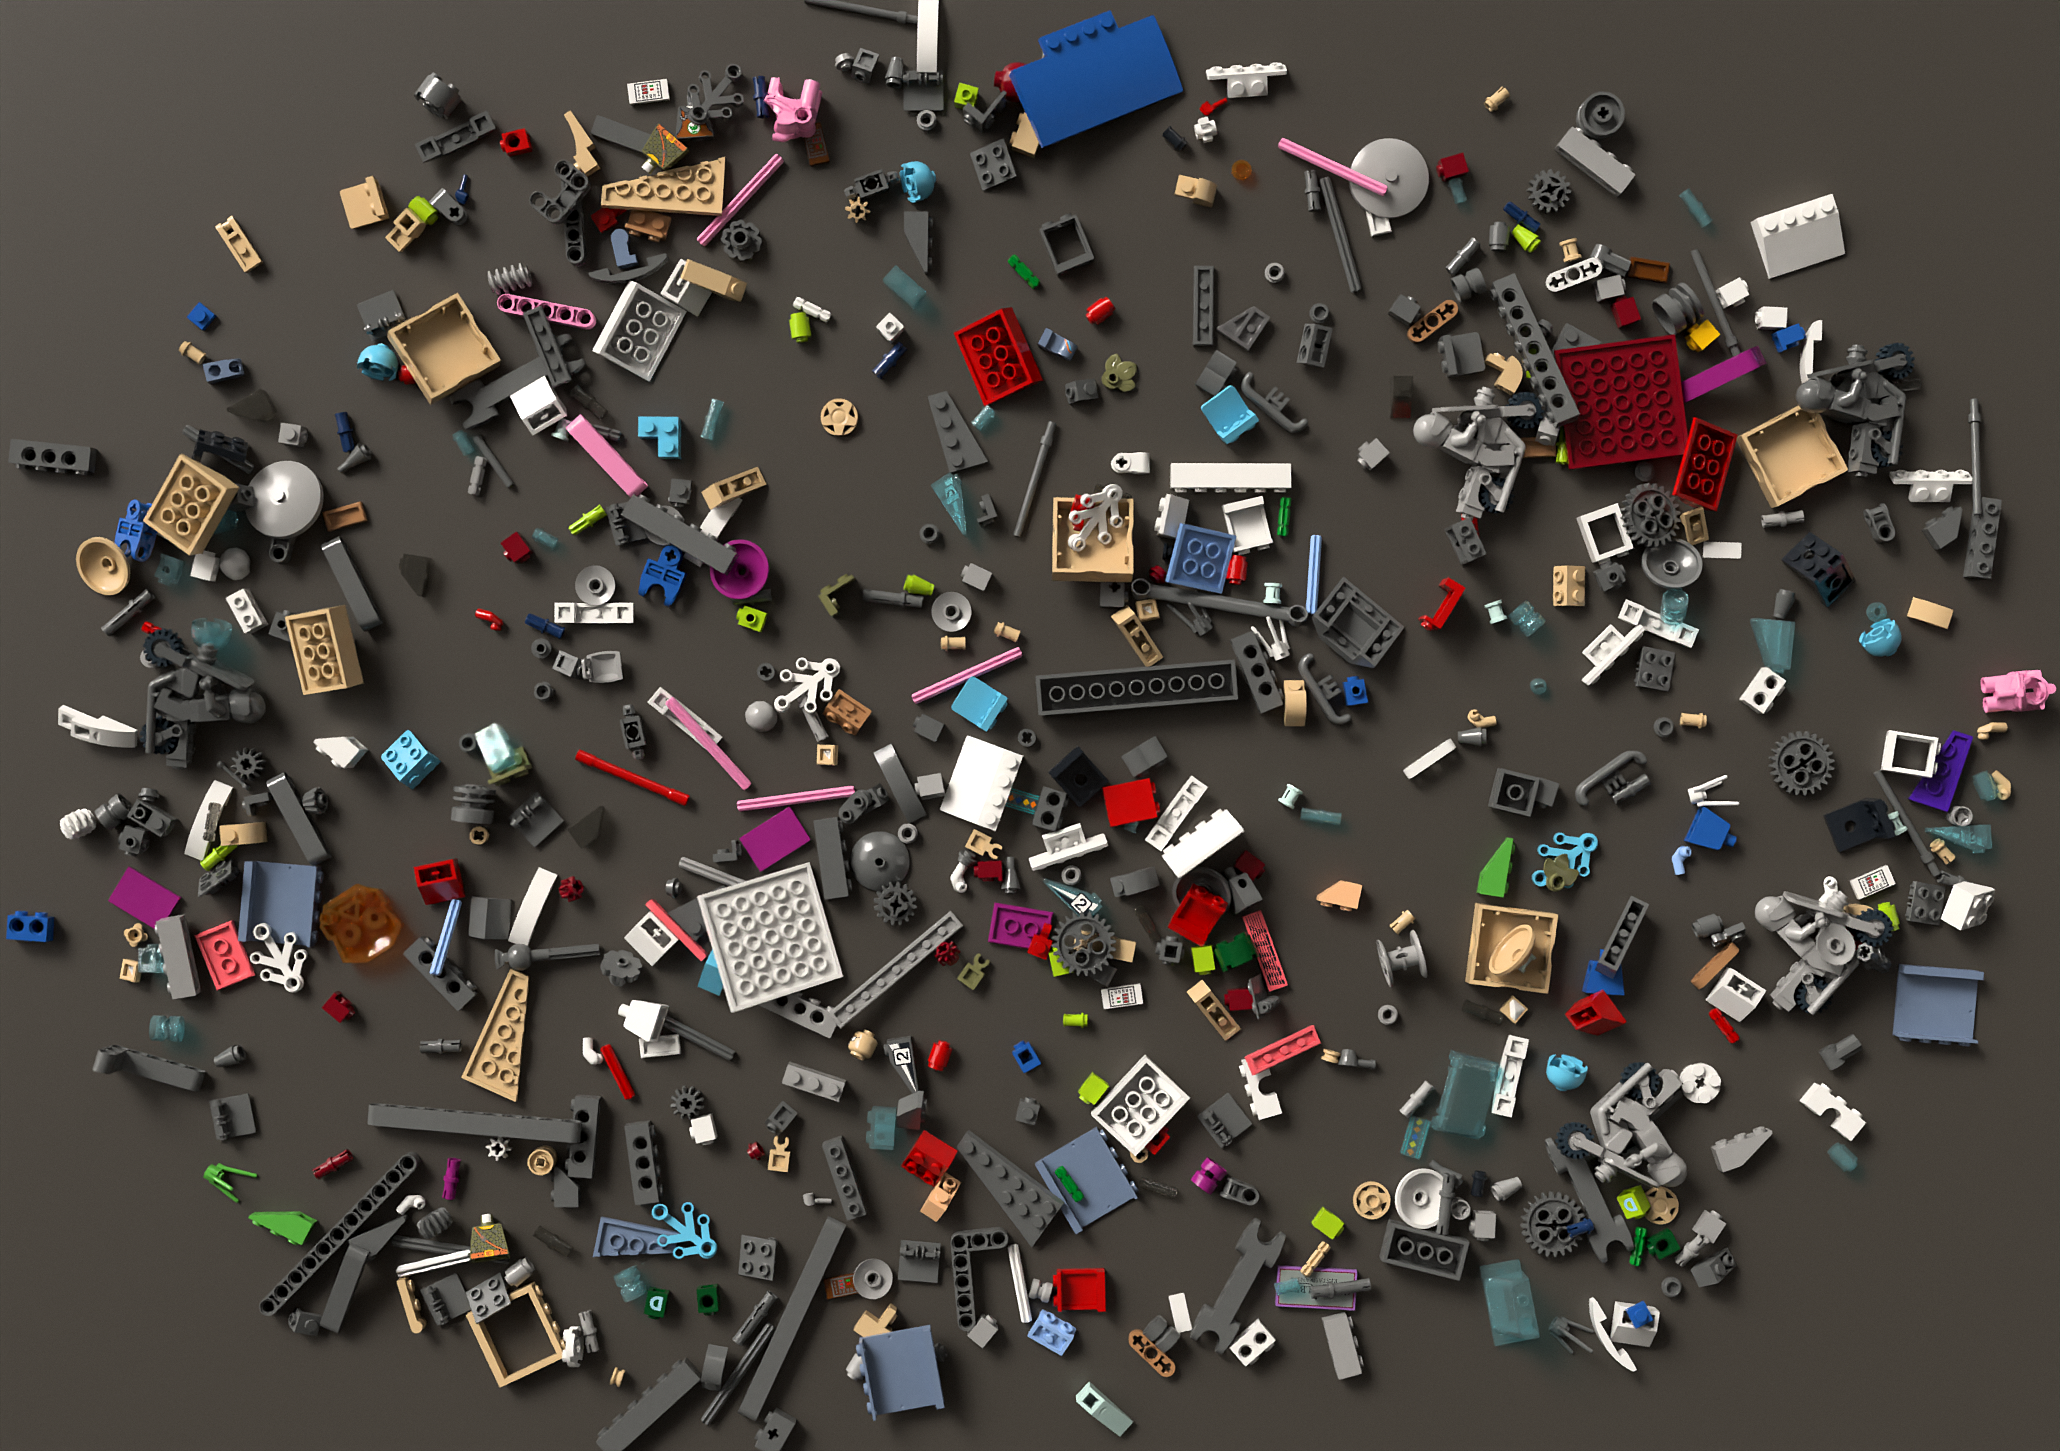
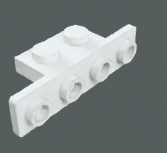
[1206,63,1287,98]
[1889,470,1972,502]
[1582,624,1645,685]
[1029,823,1108,871]

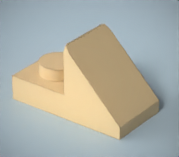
[1679,507,1709,545]

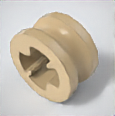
[470,826,489,845]
[1321,1049,1341,1063]
[610,1367,625,1387]

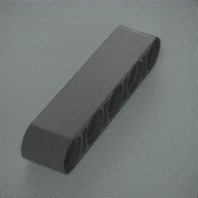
[561,166,587,267]
[321,536,383,632]
[266,772,332,867]
[319,1243,370,1333]

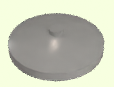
[1349,138,1429,219]
[245,461,324,539]

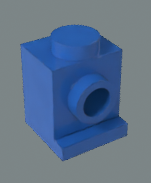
[1771,323,1806,353]
[1342,676,1368,706]
[1012,1040,1041,1073]

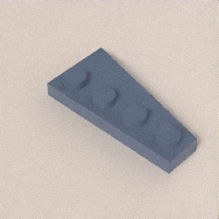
[593,1217,679,1257]

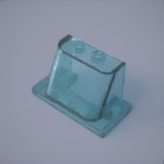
[1479,1259,1540,1346]

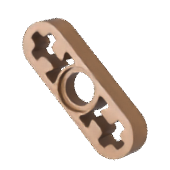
[1407,300,1458,343]
[1691,942,1739,990]
[1128,1329,1175,1377]

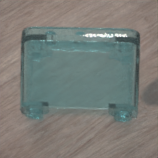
[1430,1050,1502,1140]

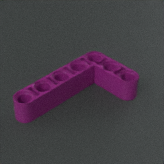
[1681,346,1766,403]

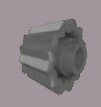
[302,787,328,814]

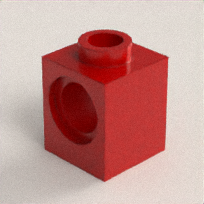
[500,128,533,157]

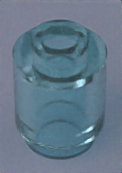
[1972,770,2000,801]
[1827,1142,1858,1172]

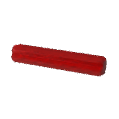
[600,1044,635,1100]

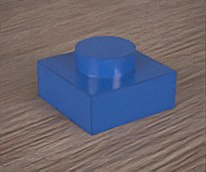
[187,302,217,331]
[1625,1301,1653,1329]

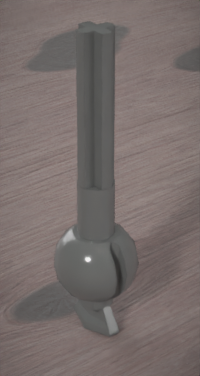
[495,944,600,971]

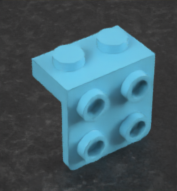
[1201,385,1259,444]
[951,676,1008,732]
[381,730,441,790]

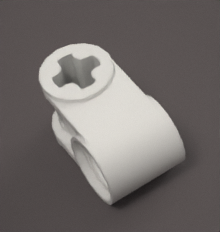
[1111,452,1150,474]

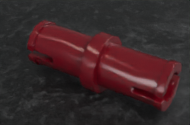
[313,1149,354,1180]

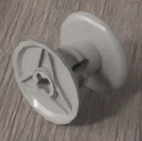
[1376,930,1427,988]

